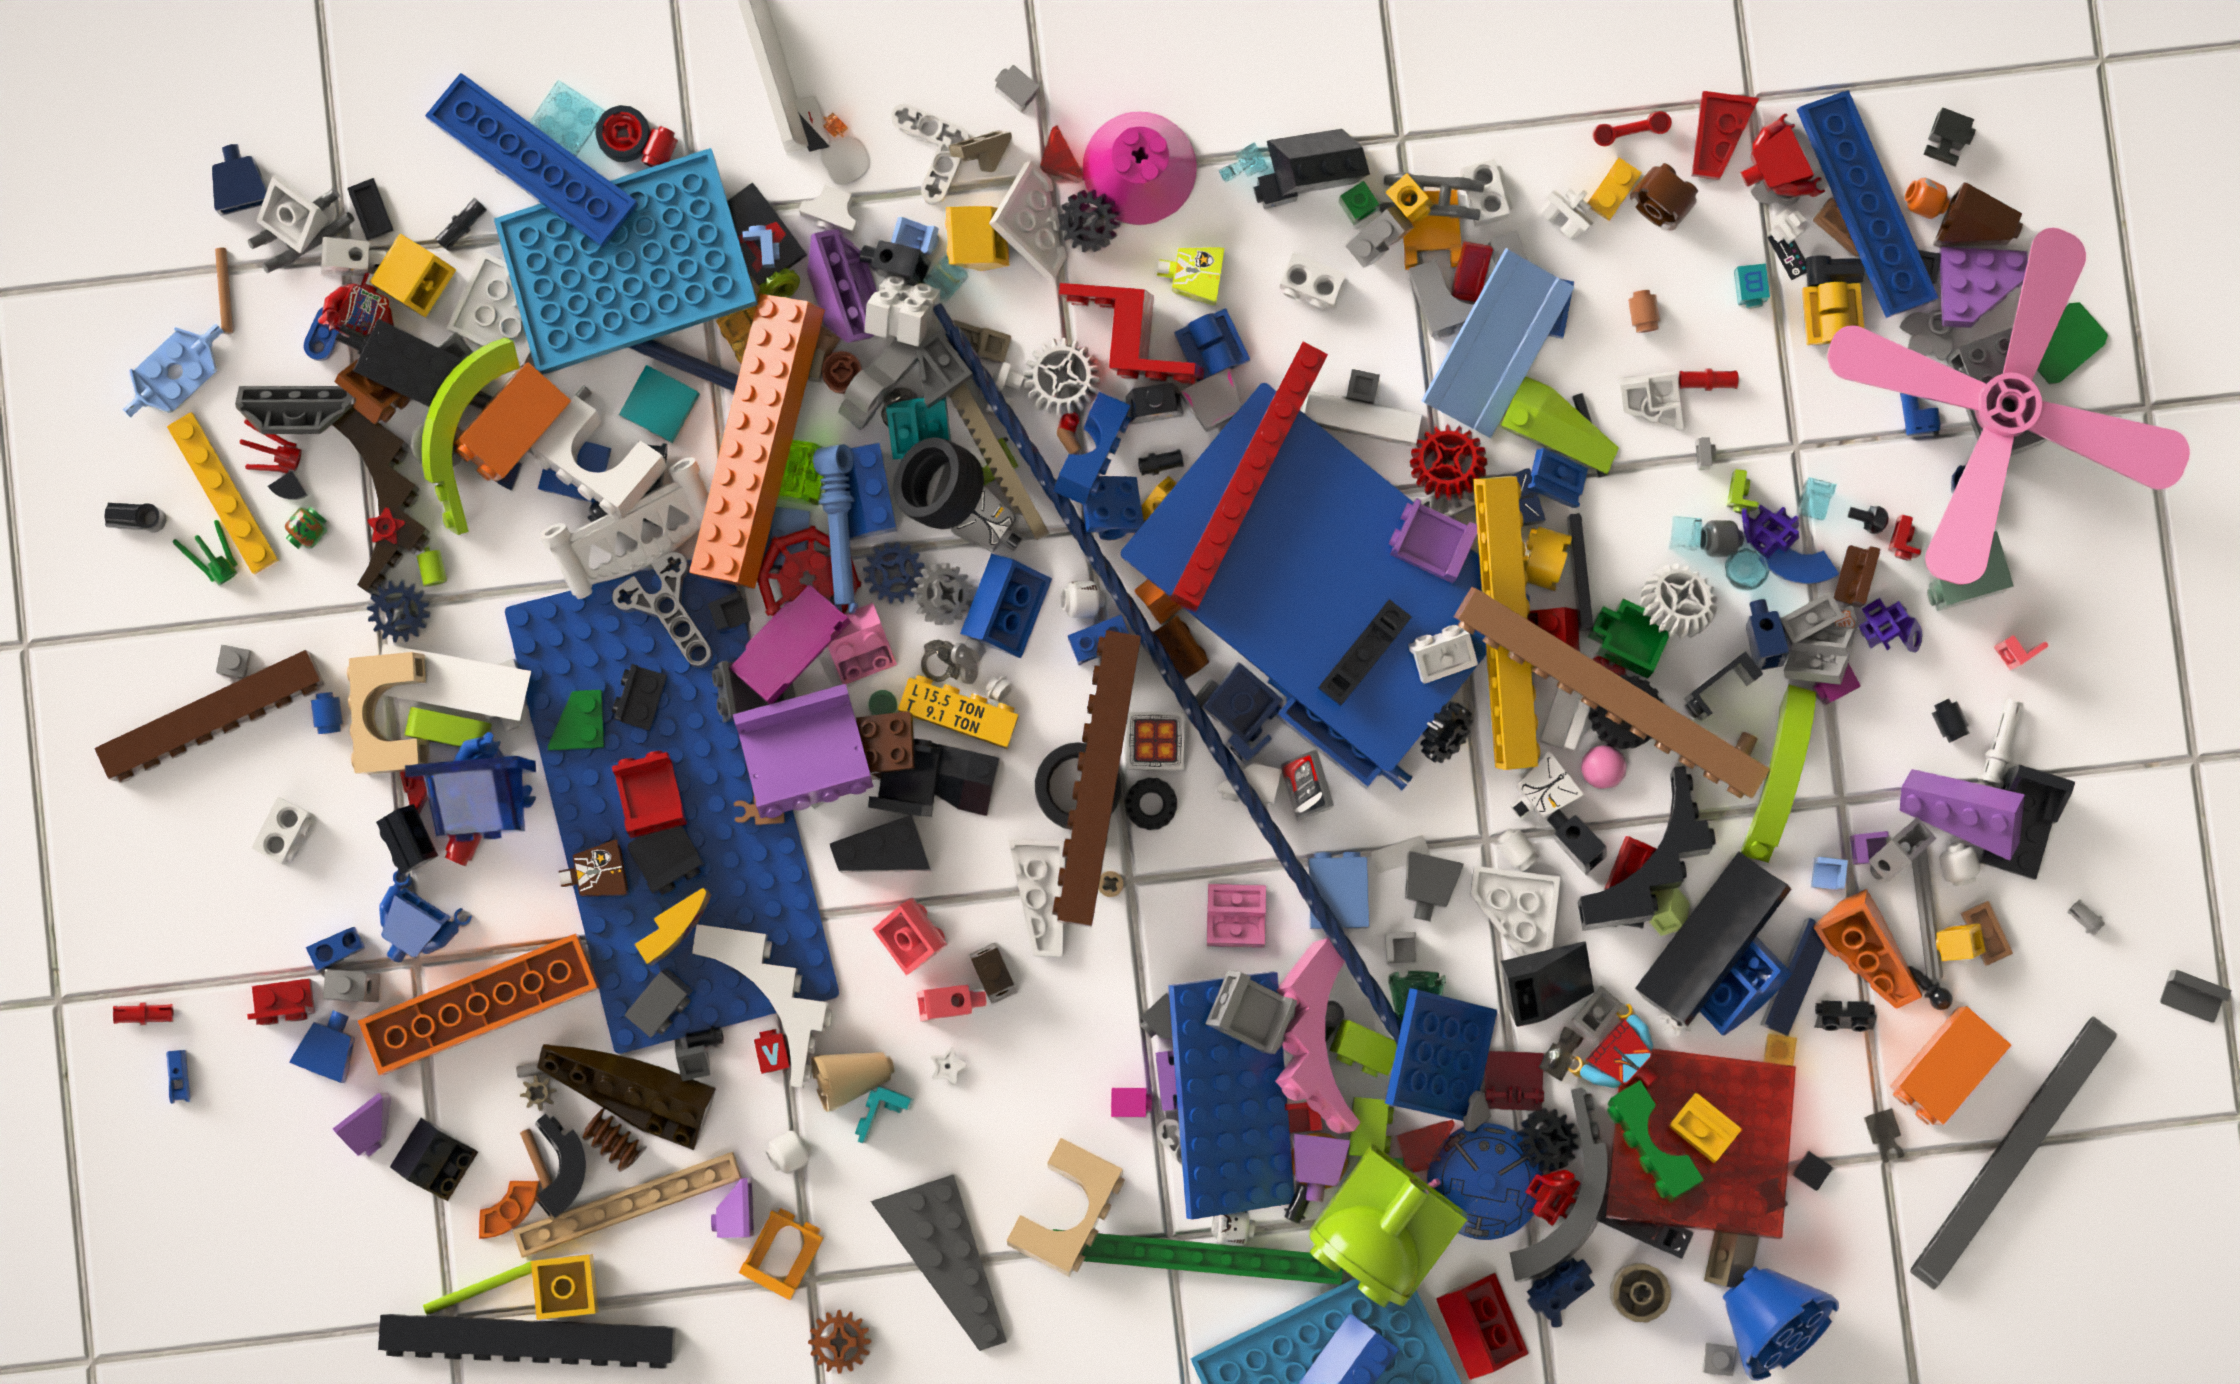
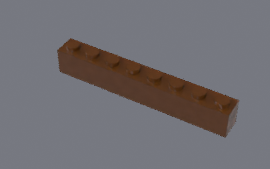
[94,649,325,783]

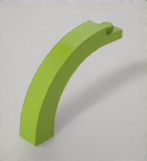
[1741,684,1816,863]

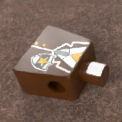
[558,840,629,897]

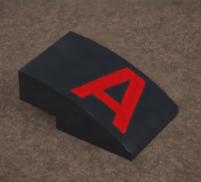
[728,182,807,286]

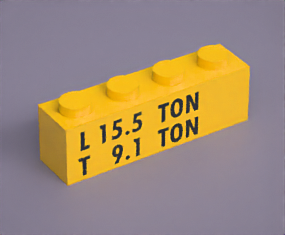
[898,675,1019,749]

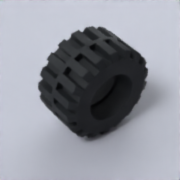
[1588,675,1663,750]

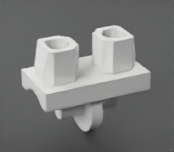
[1540,188,1593,240]
[973,362,1024,416]

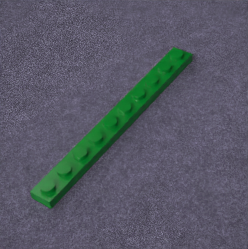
[1053,1229,1343,1285]

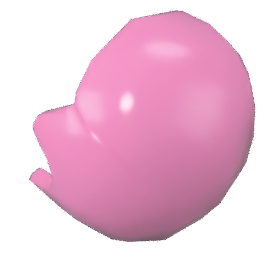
[1581,745,1627,789]

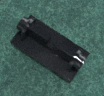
[1814,1000,1877,1032]

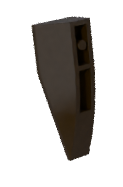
[537,1044,716,1150]

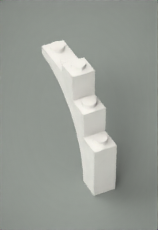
[692,924,832,1088]

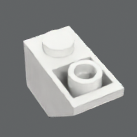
[1217,763,1282,808]

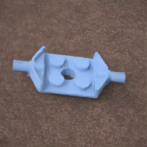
[123,323,224,418]

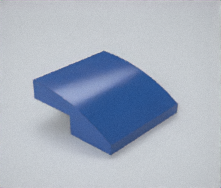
[537,441,612,503]

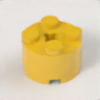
[1523,526,1572,591]

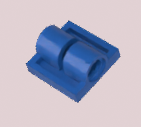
[1174,308,1250,382]
[1082,476,1144,541]

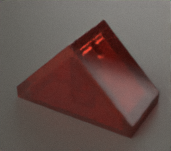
[1040,125,1084,183]

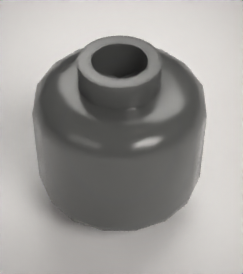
[1698,520,1744,557]

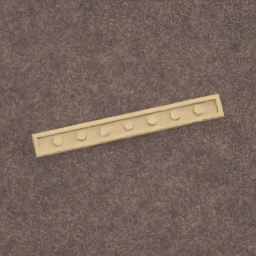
[512,1152,742,1258]

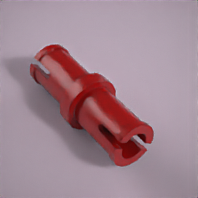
[1678,368,1739,391]
[113,1002,174,1026]

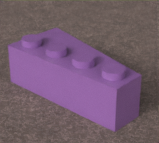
[1899,769,2025,860]

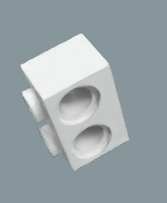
[1460,159,1513,227]
[1279,252,1346,311]
[251,797,313,865]

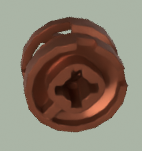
[821,351,862,394]

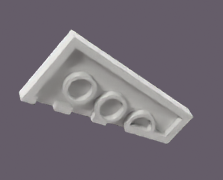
[1008,839,1065,957]

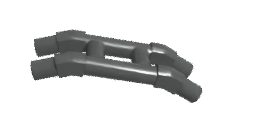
[1380,173,1484,221]
[247,188,355,274]

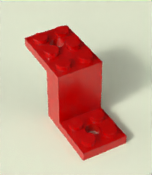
[1059,283,1204,384]

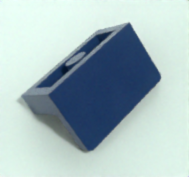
[1226,733,1272,766]

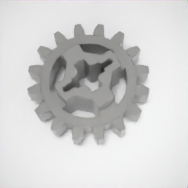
[911,563,974,626]

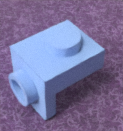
[891,217,939,255]
[743,225,780,269]

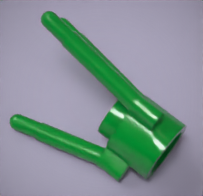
[172,520,238,585]

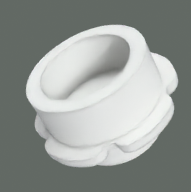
[986,675,1012,702]

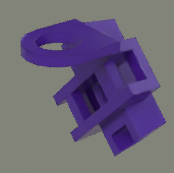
[1742,504,1800,559]
[1858,597,1923,653]

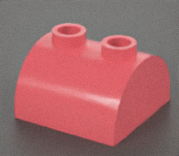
[872,898,948,976]

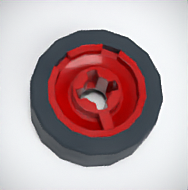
[595,105,651,162]

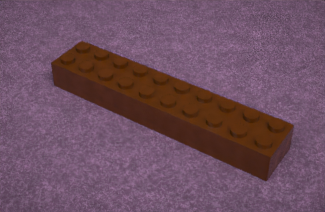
[1052,630,1141,928]

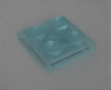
[529,79,606,157]

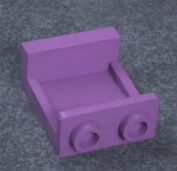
[1389,498,1477,584]

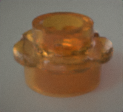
[823,112,848,138]

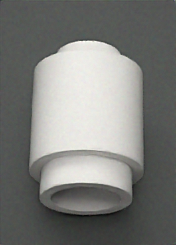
[1497,828,1539,872]

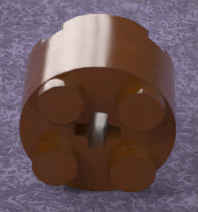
[1630,163,1698,231]

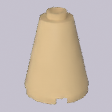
[811,1052,895,1112]

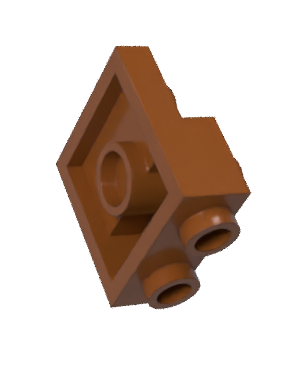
[334,359,411,425]

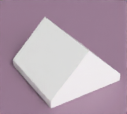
[256,175,329,253]

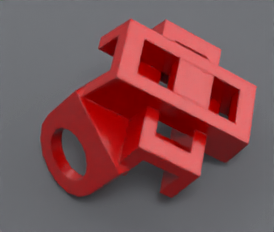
[1525,1169,1581,1227]

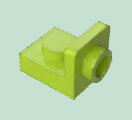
[1726,469,1759,514]

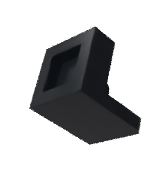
[707,591,751,633]

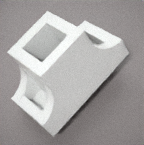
[799,184,858,236]

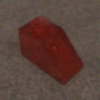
[1395,1119,1455,1173]

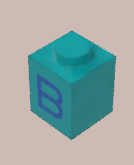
[1734,263,1770,309]

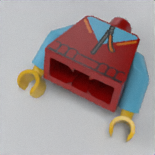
[1568,1004,1657,1089]

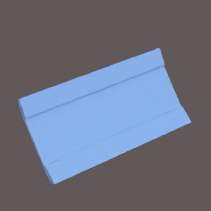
[1421,249,1575,438]

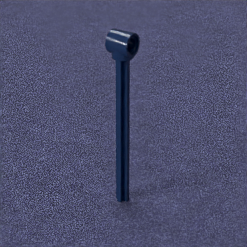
[627,340,739,392]

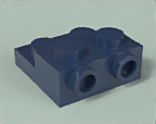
[1201,662,1283,744]

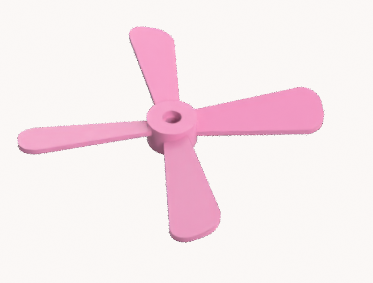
[1827,227,2190,585]

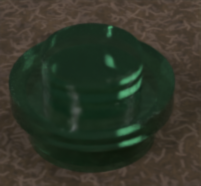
[868,690,897,715]

